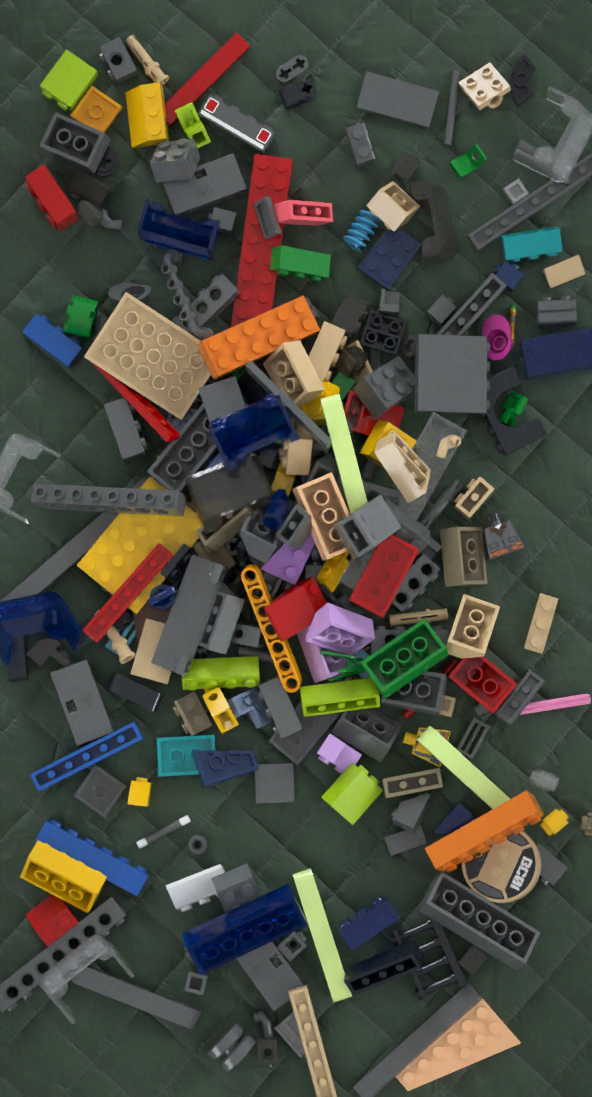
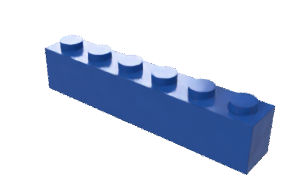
[30,722,144,792]
[35,819,149,896]

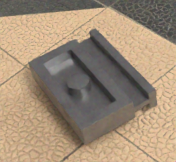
[275,1012,322,1058]

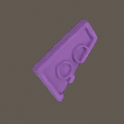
[260,533,315,585]

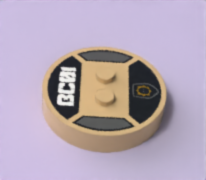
[462,831,541,903]

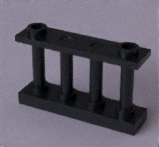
[391,917,467,1003]

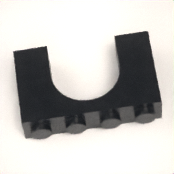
[481,366,547,456]

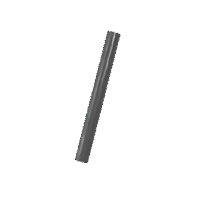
[444,70,460,146]

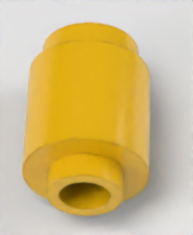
[540,809,569,837]

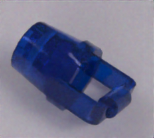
[263,489,292,530]
[147,585,177,610]

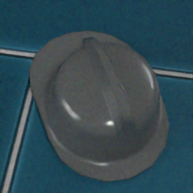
[108,283,151,307]

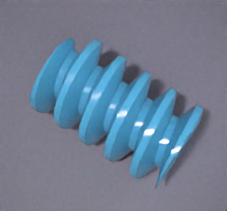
[343,210,382,253]

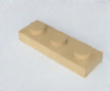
[523,593,558,654]

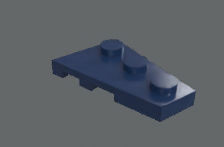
[191,750,259,787]

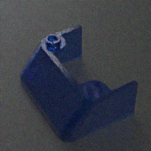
[137,199,221,261]
[0,592,81,666]

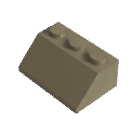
[440,527,487,587]

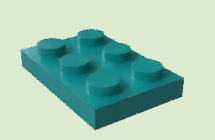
[157,735,215,777]

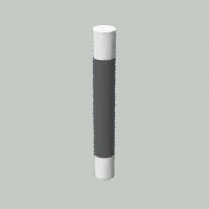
[136,815,191,849]

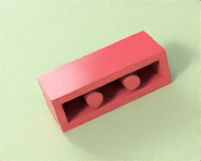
[274,200,333,226]

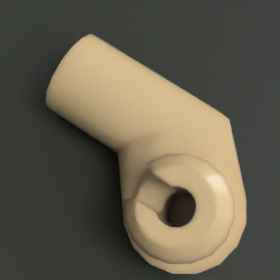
[436,435,461,459]

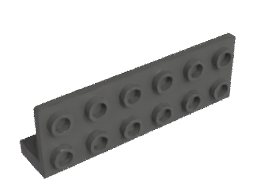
[151,555,228,676]

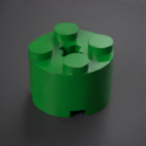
[63,295,99,338]

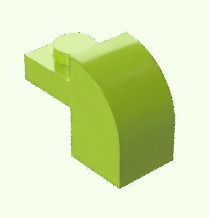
[175,102,211,148]

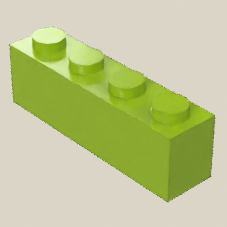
[182,656,260,690]
[300,678,380,717]

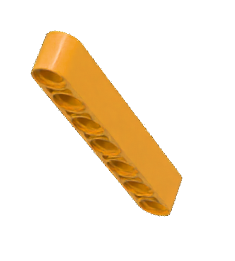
[241,564,302,693]

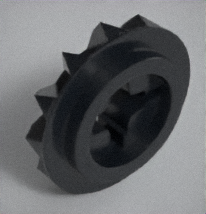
[95,147,119,177]

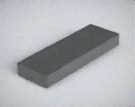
[495,670,545,727]

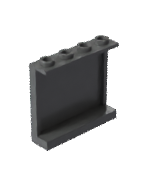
[415,334,490,415]

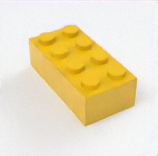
[20,840,107,914]

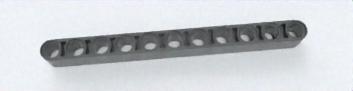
[0,475,149,626]

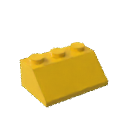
[125,82,169,149]

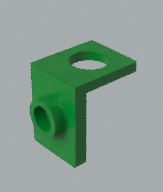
[449,143,487,179]

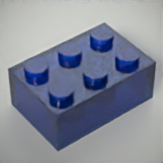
[338,896,400,951]

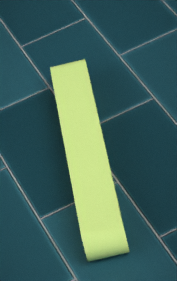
[320,394,368,514]
[417,725,510,810]
[293,868,352,1002]

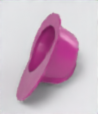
[482,315,513,360]

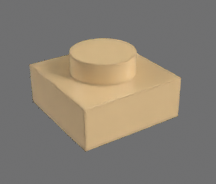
[441,696,456,718]

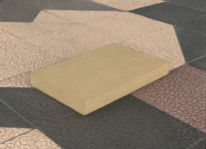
[131,618,171,685]

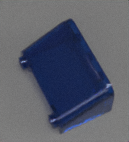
[209,393,300,470]

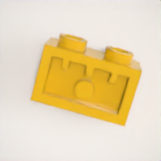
[316,551,350,593]

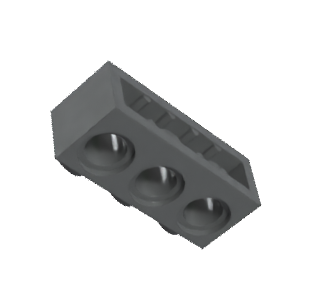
[391,553,440,612]

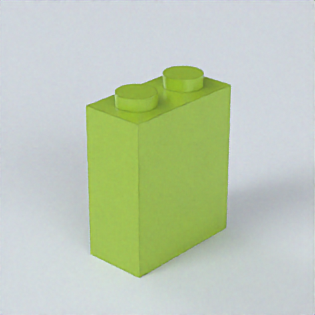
[40,49,98,111]
[321,763,383,825]

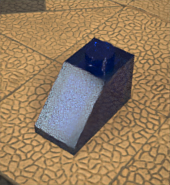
[433,802,477,834]

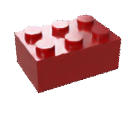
[25,164,79,231]

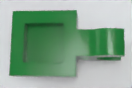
[500,391,529,427]

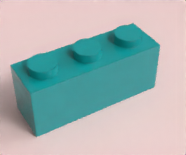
[501,227,563,262]

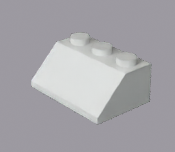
[166,864,225,912]

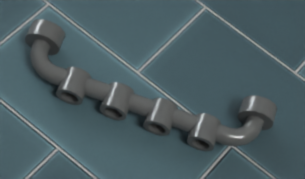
[161,249,214,341]

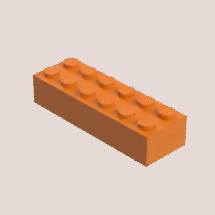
[197,295,320,380]
[425,790,544,873]

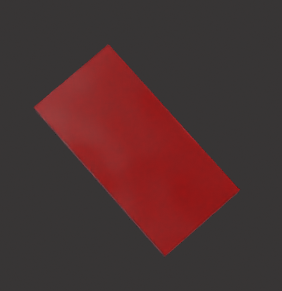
[349,535,420,618]

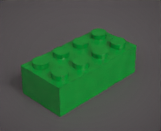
[361,618,448,699]

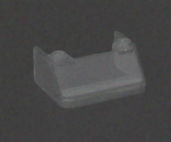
[514,86,592,182]
[0,434,64,525]
[40,935,134,1024]

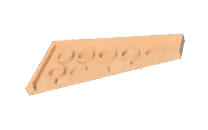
[396,998,521,1091]

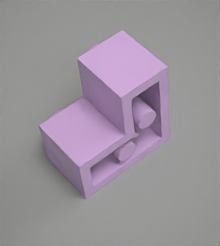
[317,734,362,774]

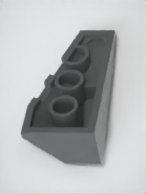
[240,493,294,563]

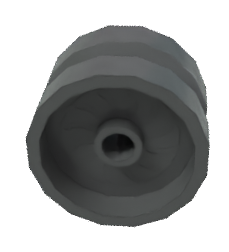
[207,1022,256,1073]

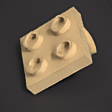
[458,63,511,110]

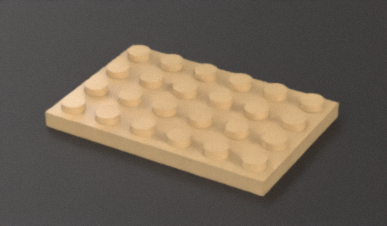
[84,292,211,420]

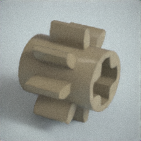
[580,812,592,836]

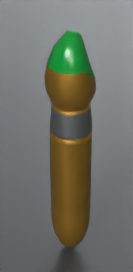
[508,303,517,350]

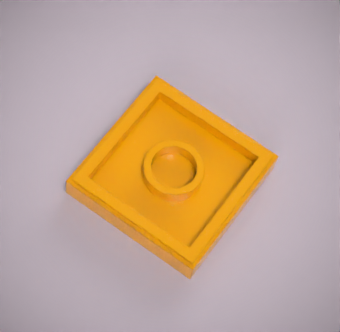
[70,86,123,133]

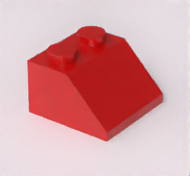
[26,894,80,947]

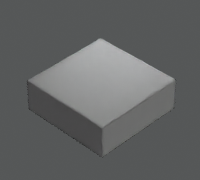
[503,178,529,205]

